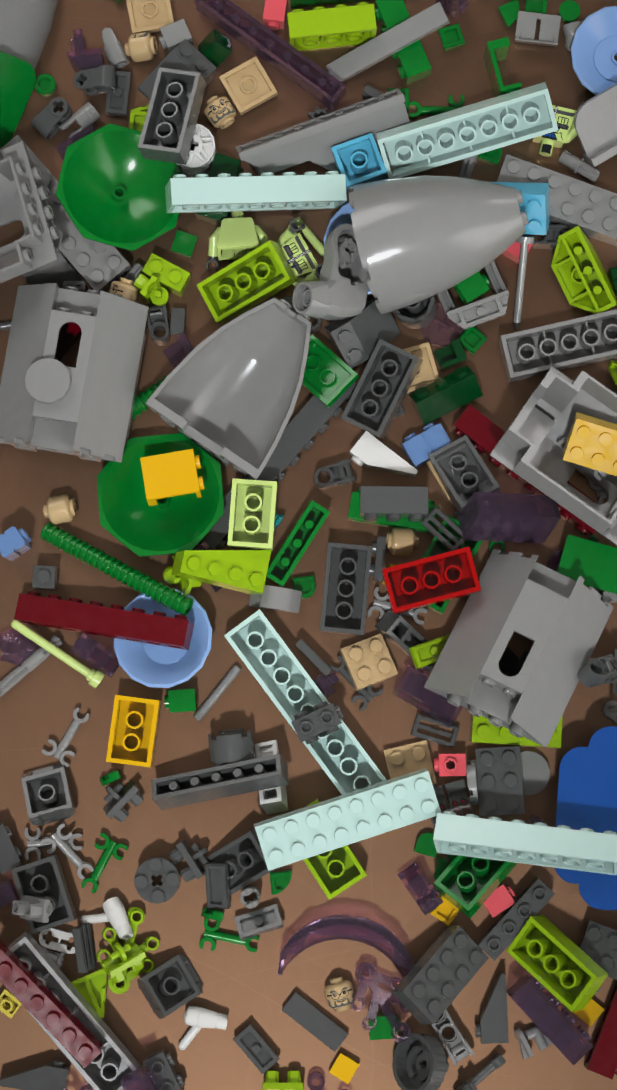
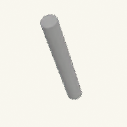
[193,665,241,721]

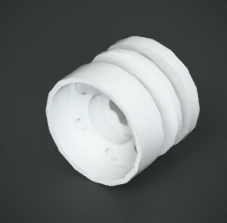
[176,124,216,178]

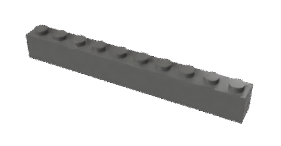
[202,382,357,550]

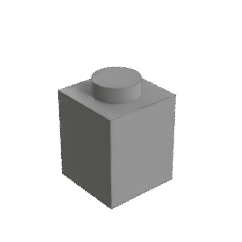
[158,18,193,53]

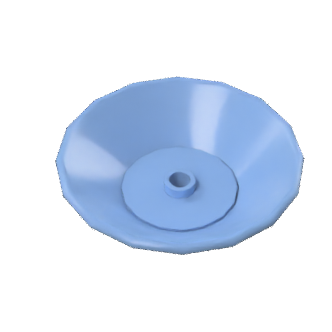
[571,6,617,95]
[113,588,212,688]

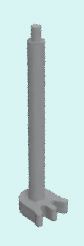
[513,234,534,329]
[602,700,617,724]

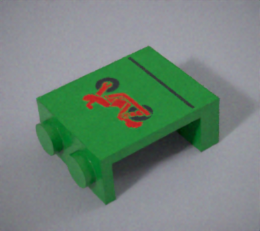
[483,37,522,97]

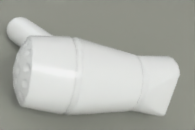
[80,897,134,940]
[178,1006,228,1050]

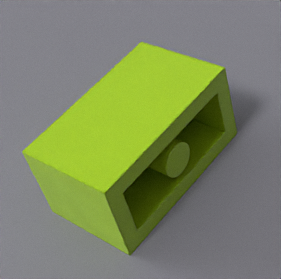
[142,253,192,298]

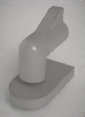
[514,1025,553,1059]

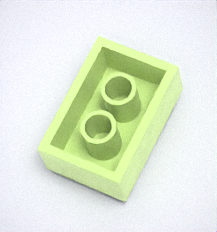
[227,478,278,551]

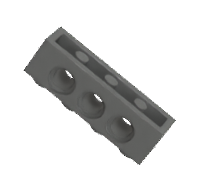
[476,877,555,961]

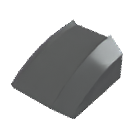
[21,764,76,825]
[137,954,203,1019]

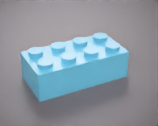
[492,182,550,235]

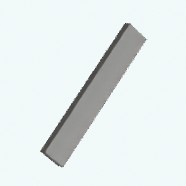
[326,2,450,86]

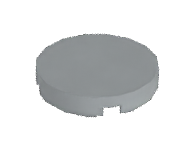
[25,358,71,404]
[522,751,550,795]
[467,760,479,805]

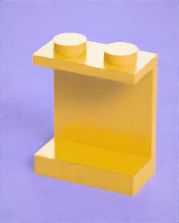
[140,449,205,506]

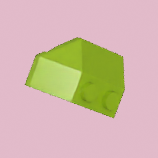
[551,226,617,314]

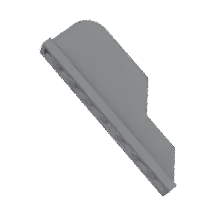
[574,84,617,167]
[235,88,410,173]

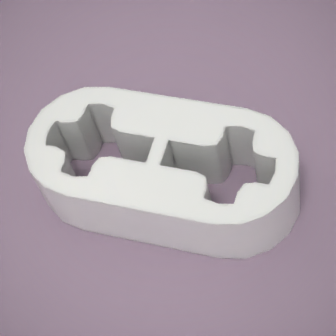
[39,927,75,954]

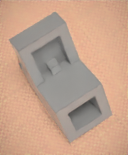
[249,585,302,613]

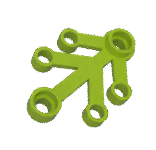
[96,906,159,994]

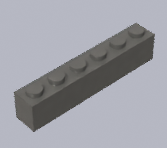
[152,754,289,810]

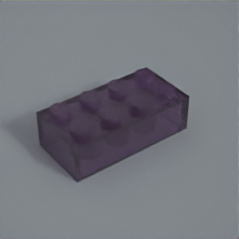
[458,492,561,544]
[507,973,593,1066]

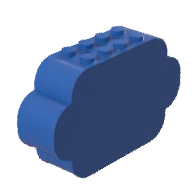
[555,726,617,910]

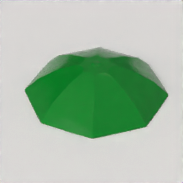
[56,123,183,251]
[97,433,224,557]

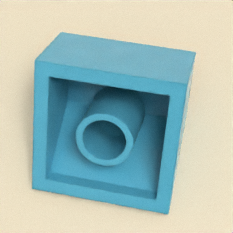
[331,133,387,191]

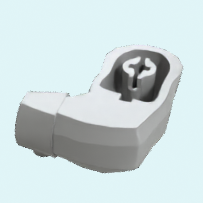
[292,224,369,320]

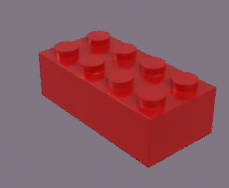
[382,547,481,615]

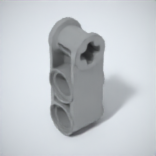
[431,1010,474,1066]

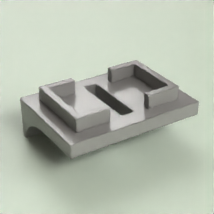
[514,11,561,47]

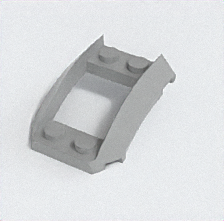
[437,260,509,330]

